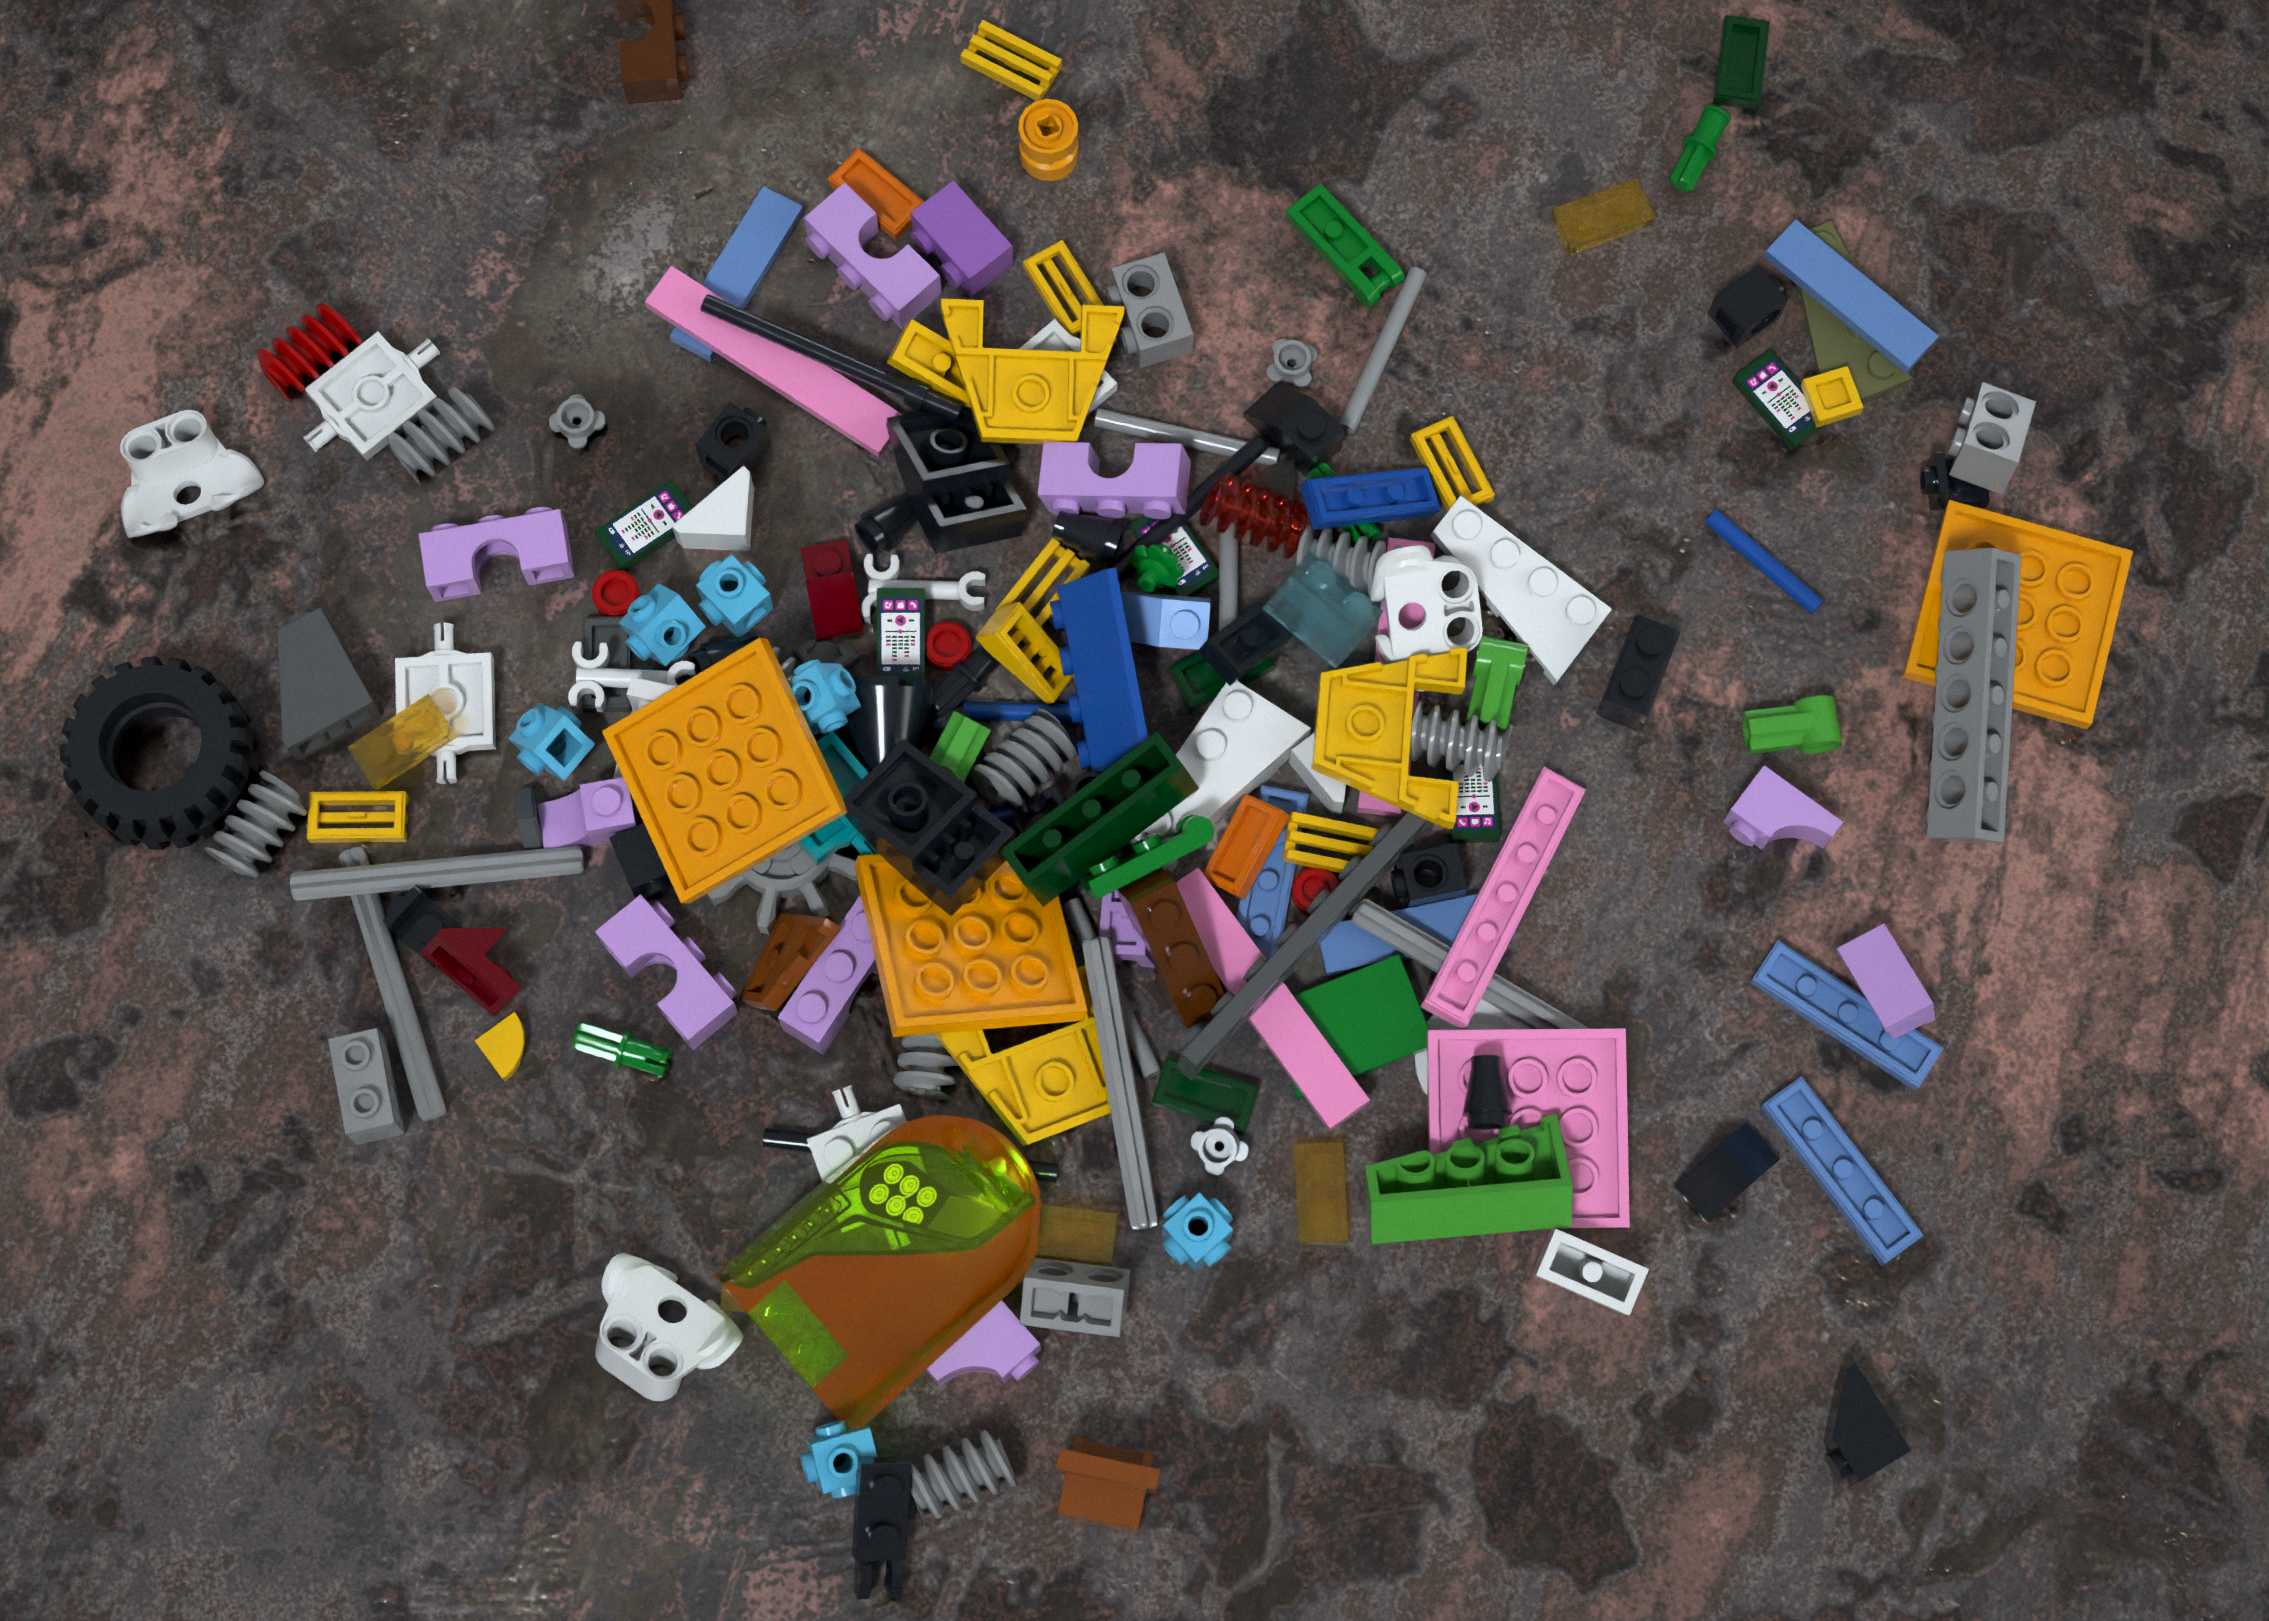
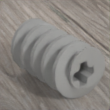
[387,387,496,485]
[1296,524,1403,602]
[1409,700,1514,782]
[970,708,1077,808]
[204,770,307,879]
[893,1034,959,1100]
[910,1430,1018,1523]

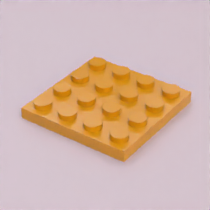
[1902,500,2133,730]
[602,637,847,904]
[854,854,1088,1037]

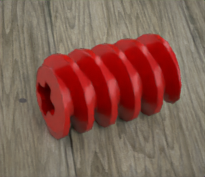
[257,303,363,403]

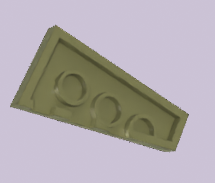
[1795,221,1912,404]

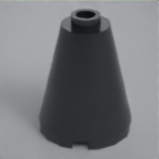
[846,676,935,773]

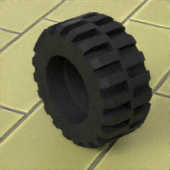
[60,656,259,850]

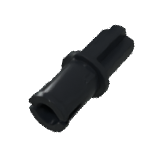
[930,644,1001,717]

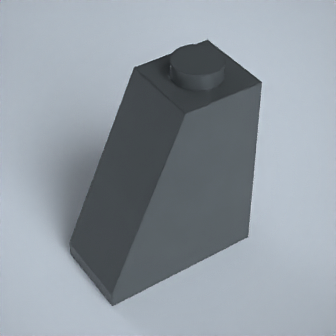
[277,607,382,762]

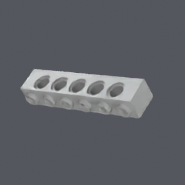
[1926,548,2021,843]

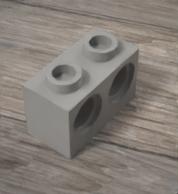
[1105,252,1194,368]
[1947,382,2036,495]
[328,1028,405,1145]
[1020,1257,1130,1337]

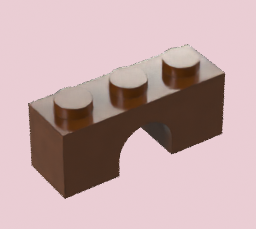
[616,0,689,104]
[1117,867,1225,1029]

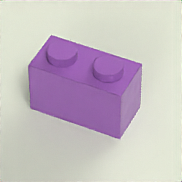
[910,180,1014,297]

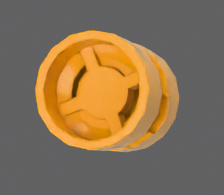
[1018,99,1079,182]

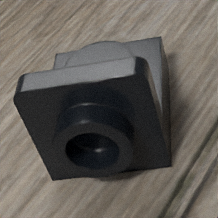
[1920,451,1990,510]
[383,885,463,968]

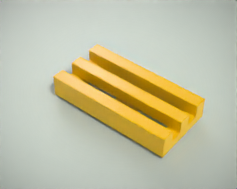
[960,20,1062,101]
[1023,240,1103,338]
[1410,415,1495,512]
[996,538,1091,629]
[307,791,409,843]
[1282,812,1380,873]

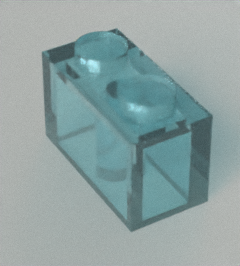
[1262,551,1383,669]

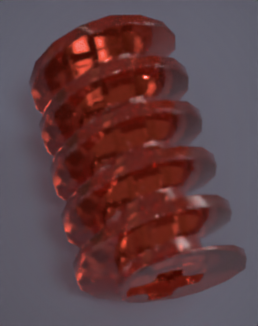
[1199,473,1307,559]

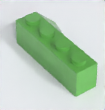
[1365,1114,1573,1244]

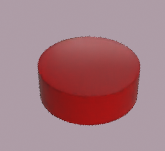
[592,570,641,617]
[925,621,972,672]
[1291,867,1340,916]

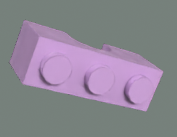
[804,182,942,329]
[1038,442,1191,519]
[419,507,575,602]
[595,894,738,1050]
[778,896,878,1055]

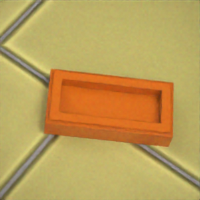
[827,147,924,241]
[1202,793,1290,900]

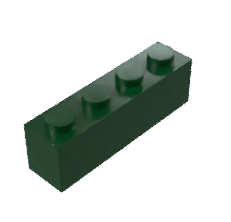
[1000,732,1199,907]

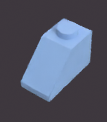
[1121,591,1211,650]

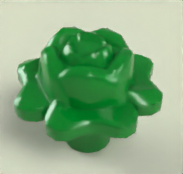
[1129,544,1184,592]

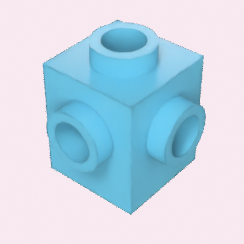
[696,554,774,638]
[618,583,706,667]
[788,659,861,735]
[508,703,595,781]
[1161,1192,1233,1271]
[800,1420,877,1498]

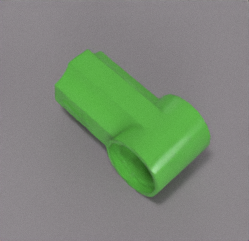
[1465,635,1528,734]
[1742,695,1842,755]
[929,711,991,783]

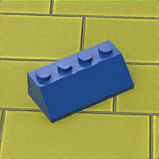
[1050,567,1148,774]

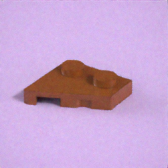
[739,913,841,1011]

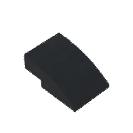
[886,407,1027,554]
[843,739,1016,916]

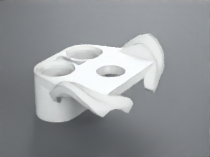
[120,410,264,538]
[1370,545,1483,692]
[595,1253,744,1401]

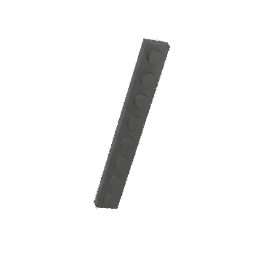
[1177,809,1432,1081]

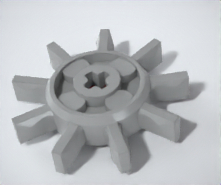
[707,842,857,935]

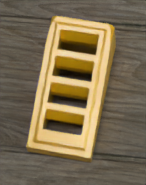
[975,601,1073,704]

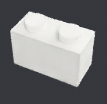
[1531,1229,1649,1316]

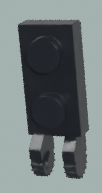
[1198,593,1307,686]
[852,1456,911,1600]

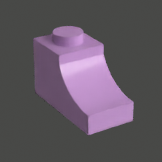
[1723,765,1843,850]
[537,777,640,848]
[925,1299,1041,1387]

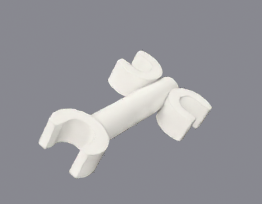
[862,554,986,623]
[568,642,697,712]

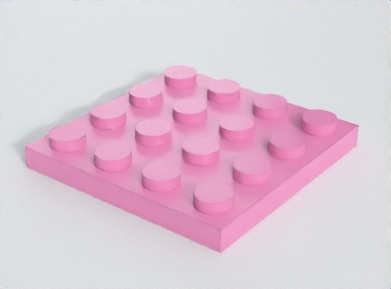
[1426,1028,1630,1228]

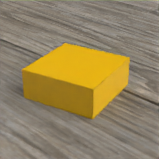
[1801,366,1864,428]

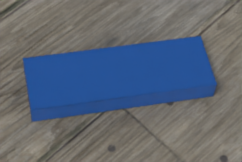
[1300,467,1441,530]

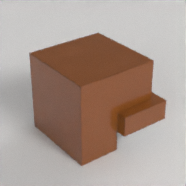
[1056,1436,1161,1536]

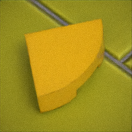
[474,1011,525,1082]

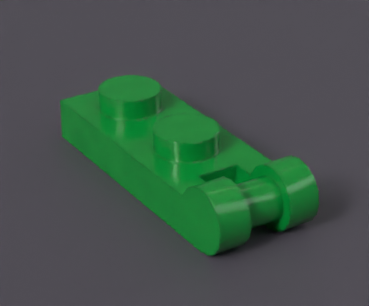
[1285,183,1405,308]
[1080,814,1214,900]

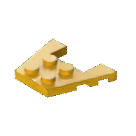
[941,298,1124,444]
[1311,647,1467,829]
[934,965,1111,1146]

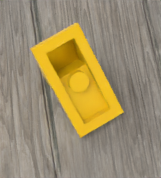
[886,319,970,408]

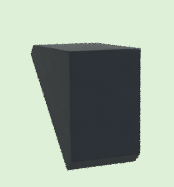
[1674,1122,1780,1224]

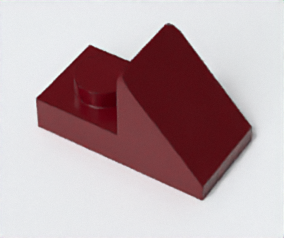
[800,540,864,641]
[420,928,522,1017]

